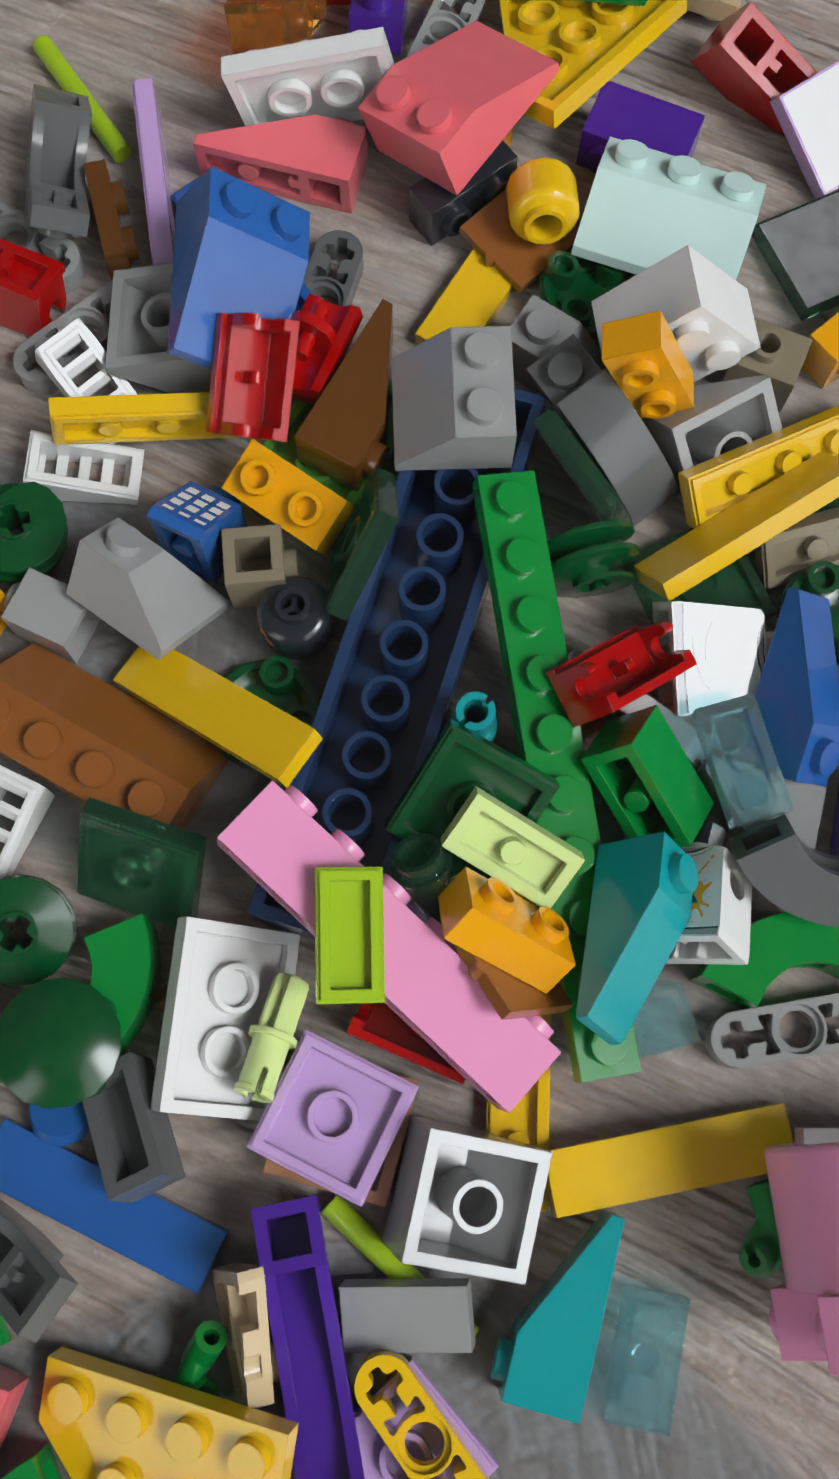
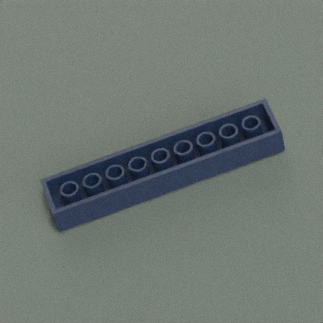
[248,388,547,940]

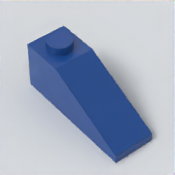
[735,587,839,786]

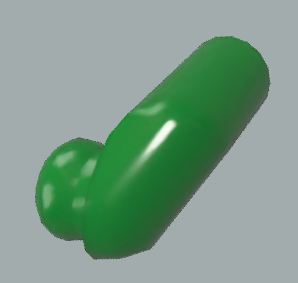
[739,1179,782,1278]
[173,1320,228,1396]

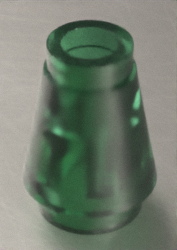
[390,833,455,924]

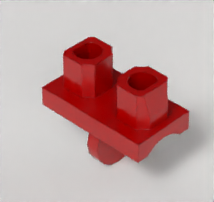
[288,294,363,405]

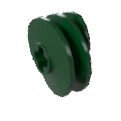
[0,482,68,583]
[547,520,640,598]
[0,874,78,986]

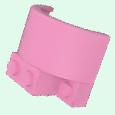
[764,1142,839,1375]

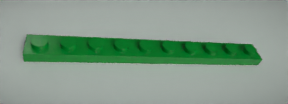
[472,471,642,1083]

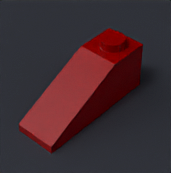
[691,1,817,137]

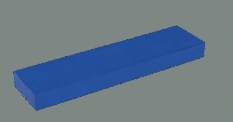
[0,1118,230,1294]

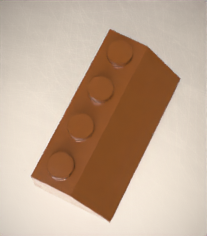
[0,642,229,831]

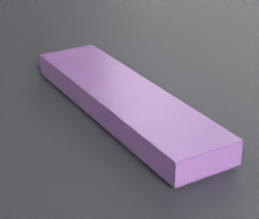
[132,78,175,265]

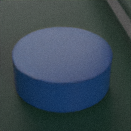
[29,1102,90,1146]

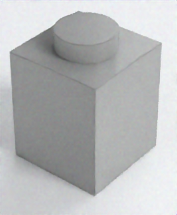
[1,567,101,664]

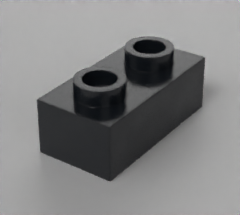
[409,140,518,246]

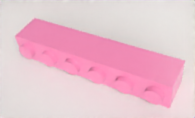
[217,780,561,1113]

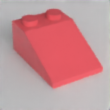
[358,21,560,195]

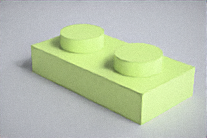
[440,786,585,908]

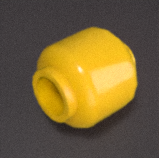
[506,157,580,245]

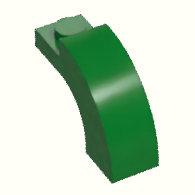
[690,912,839,1010]
[0,913,161,1083]

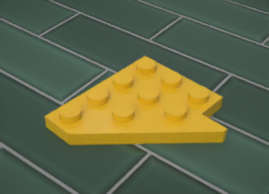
[498,0,688,129]
[38,1346,299,1479]

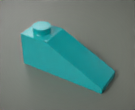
[576,832,698,1045]
[490,1210,625,1424]

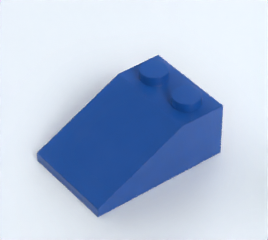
[168,166,310,370]

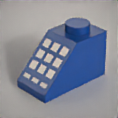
[146,481,247,584]

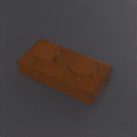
[83,159,140,279]

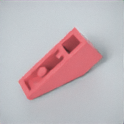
[193,114,368,214]

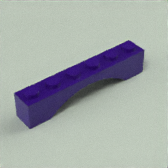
[251,1195,365,1479]

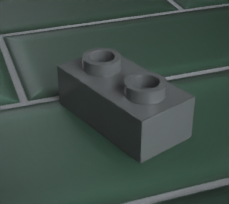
[82,1052,186,1203]

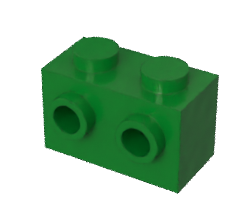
[581,705,714,848]

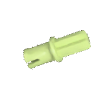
[233,973,309,1103]

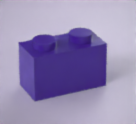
[576,81,705,174]

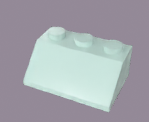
[571,136,767,280]

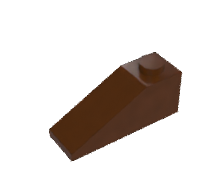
[295,299,393,492]

